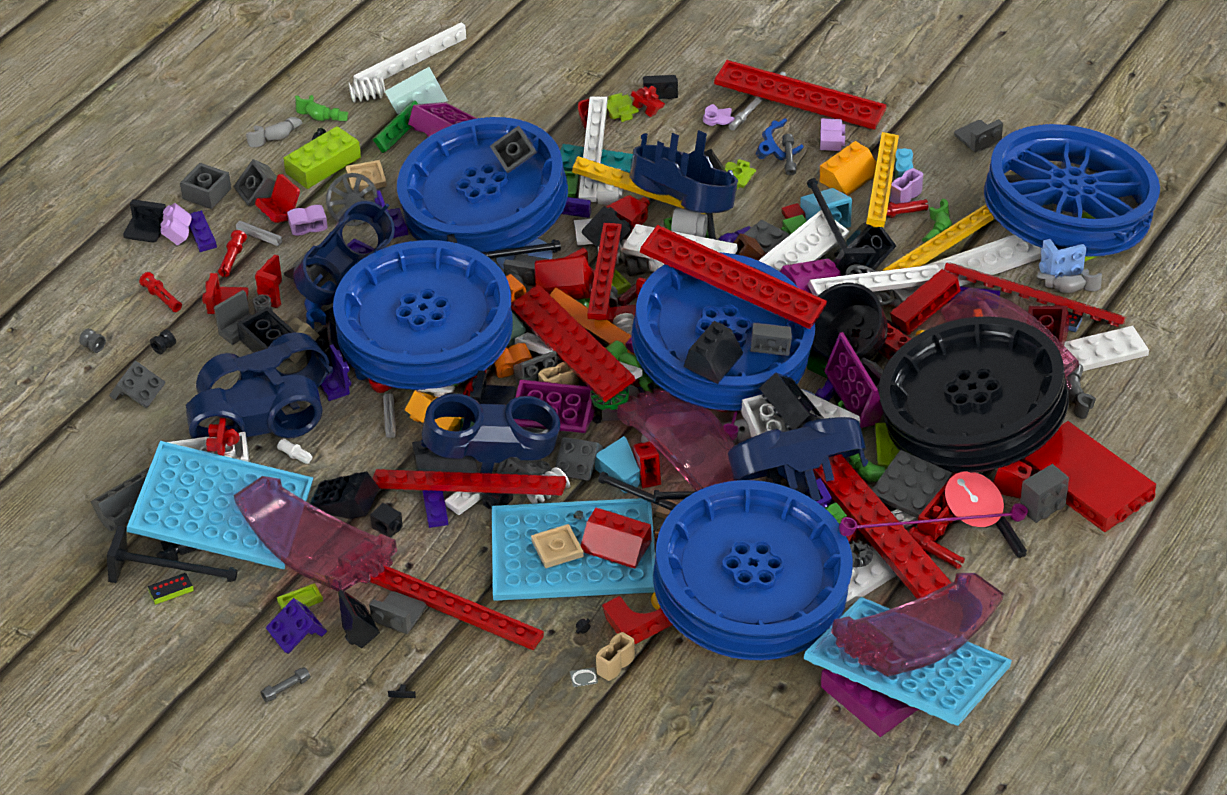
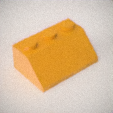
[819,141,876,196]
[405,390,464,431]

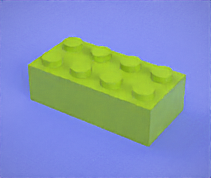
[283,126,361,189]

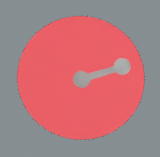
[945,471,1004,527]

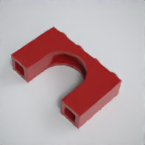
[602,596,673,645]

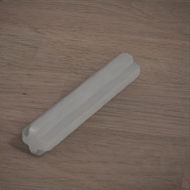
[236,221,282,246]
[383,393,396,438]

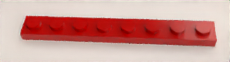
[587,223,622,320]

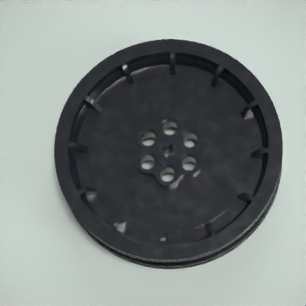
[879,316,1069,473]

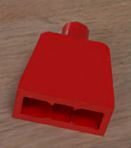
[607,195,650,234]
[633,441,661,489]
[993,461,1032,499]

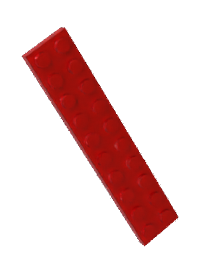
[714,60,887,130]
[640,225,827,329]
[511,284,636,402]
[813,454,955,602]

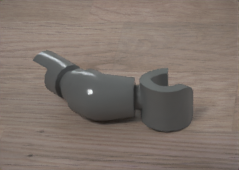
[1066,362,1096,419]

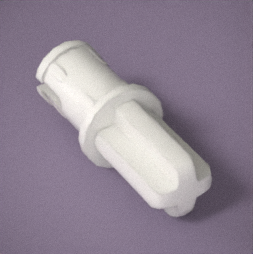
[277,439,313,464]

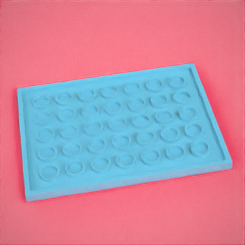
[127,441,313,570]
[492,498,655,601]
[804,597,1012,726]

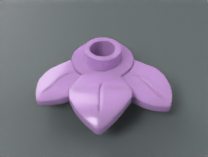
[703,104,735,126]

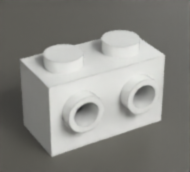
[597,169,623,205]

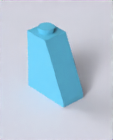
[594,436,641,494]

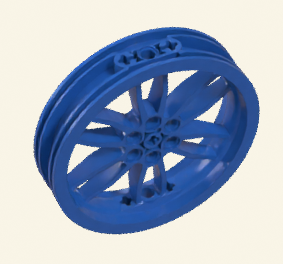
[984,124,1160,256]

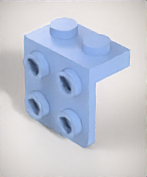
[1039,239,1086,278]

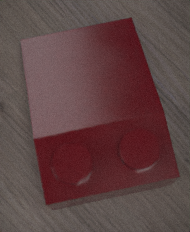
[1027,306,1070,353]

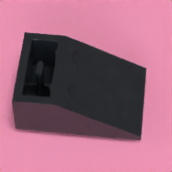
[307,471,379,519]

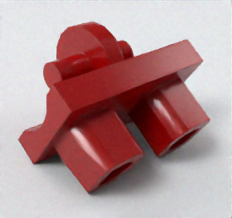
[630,86,665,117]
[206,418,240,456]

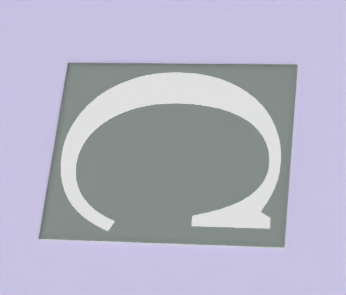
[570,667,598,687]

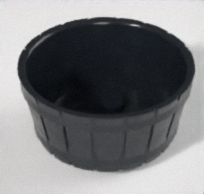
[812,282,888,361]

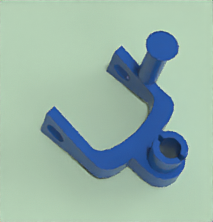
[756,118,804,160]

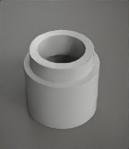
[671,208,708,238]

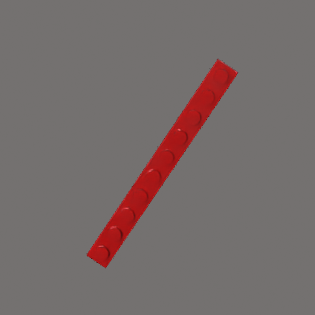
[944,262,1127,327]
[373,469,566,496]
[358,559,544,650]

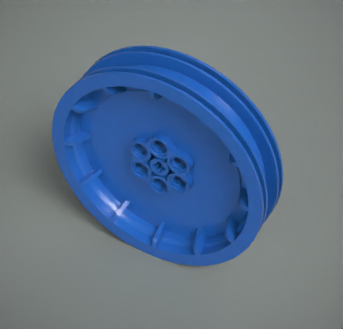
[397,117,568,252]
[333,240,513,390]
[631,252,815,411]
[653,480,853,660]

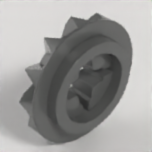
[850,541,873,568]

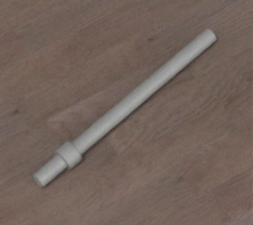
[729,71,786,130]

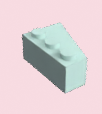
[385,67,448,114]

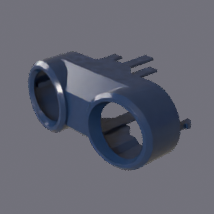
[630,130,738,213]
[293,201,395,305]
[196,332,333,424]
[186,371,322,439]
[421,394,560,474]
[727,417,868,501]

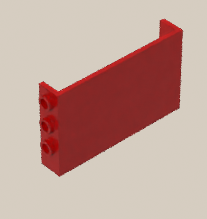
[1019,421,1156,532]

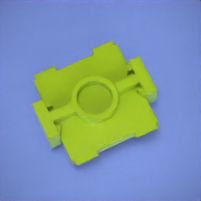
[607,93,639,122]
[725,159,756,189]

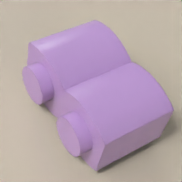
[820,118,845,151]
[890,168,923,204]
[161,203,191,245]
[287,205,328,236]

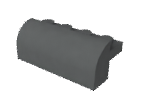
[90,467,150,531]

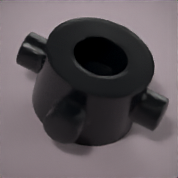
[576,619,591,634]

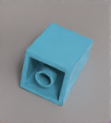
[800,188,852,228]

